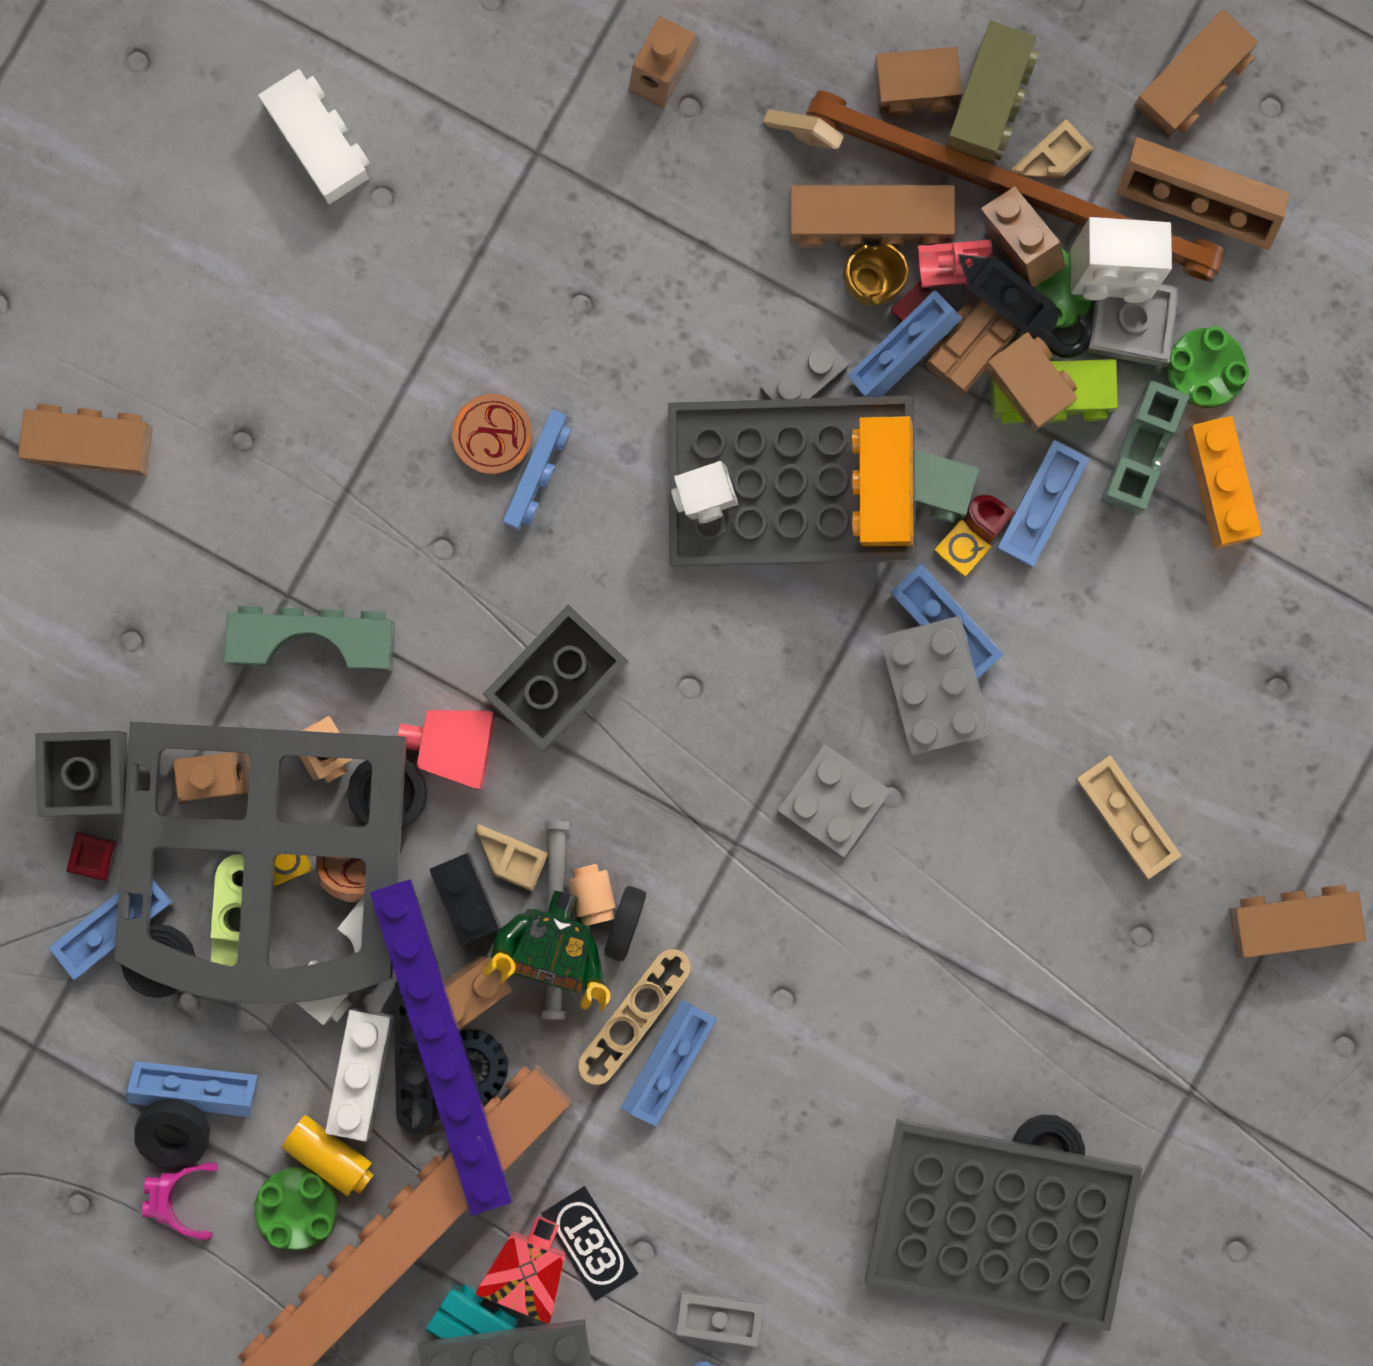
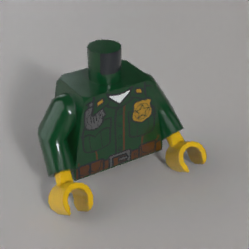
[483,890,611,1011]

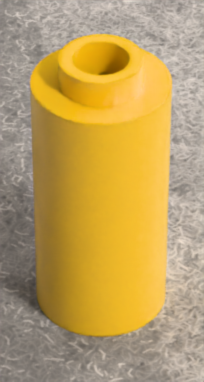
[281,1114,374,1197]

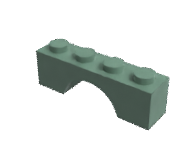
[224,606,395,672]

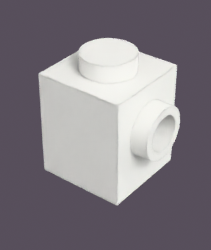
[671,461,739,523]

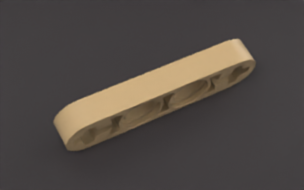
[578,949,690,1085]

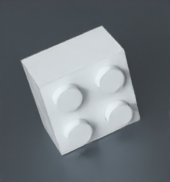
[1071,217,1172,303]

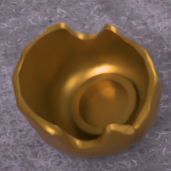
[842,243,909,306]

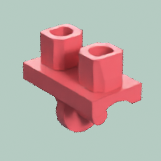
[917,239,992,289]

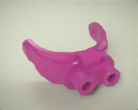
[142,1162,219,1240]

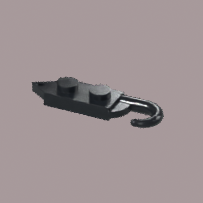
[957,253,1092,358]

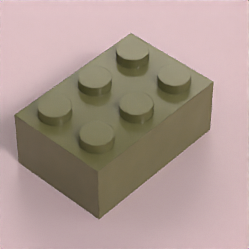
[945,20,1039,164]

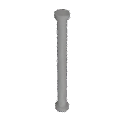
[541,821,570,1019]

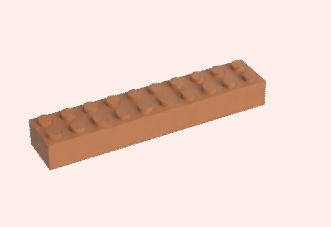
[237,1064,572,1366]

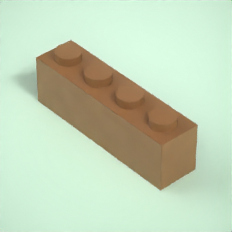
[1116,137,1289,250]
[790,185,955,248]

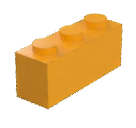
[852,416,913,546]
[1185,416,1262,549]

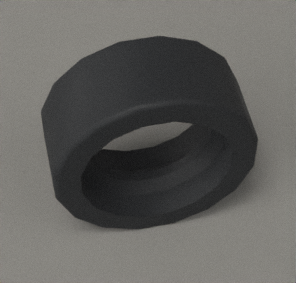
[347,759,428,830]

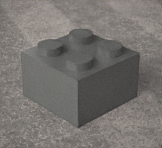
[35,731,128,817]

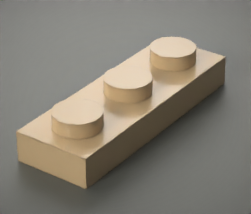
[1075,755,1182,880]

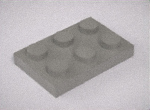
[880,615,992,755]

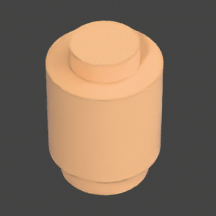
[567,864,616,926]

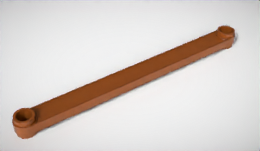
[806,91,1224,282]

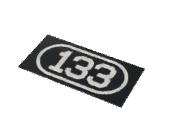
[541,1186,639,1301]

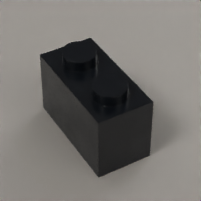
[429,853,502,945]

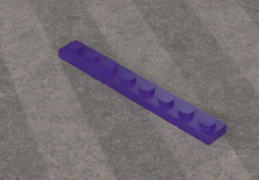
[370,879,513,1216]

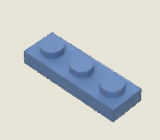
[847,290,963,397]
[503,409,572,532]
[996,440,1090,568]
[890,563,1004,679]
[49,877,173,980]
[621,999,717,1127]
[126,1061,258,1117]

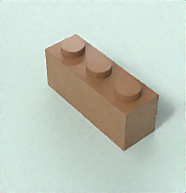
[1134,9,1258,138]
[18,404,153,476]
[1229,884,1367,958]

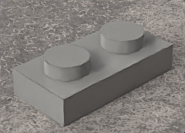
[760,335,849,400]
[676,1291,764,1347]

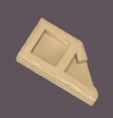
[763,109,844,150]
[1011,119,1094,179]
[476,824,549,891]

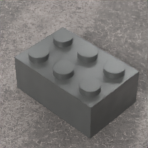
[483,604,629,753]

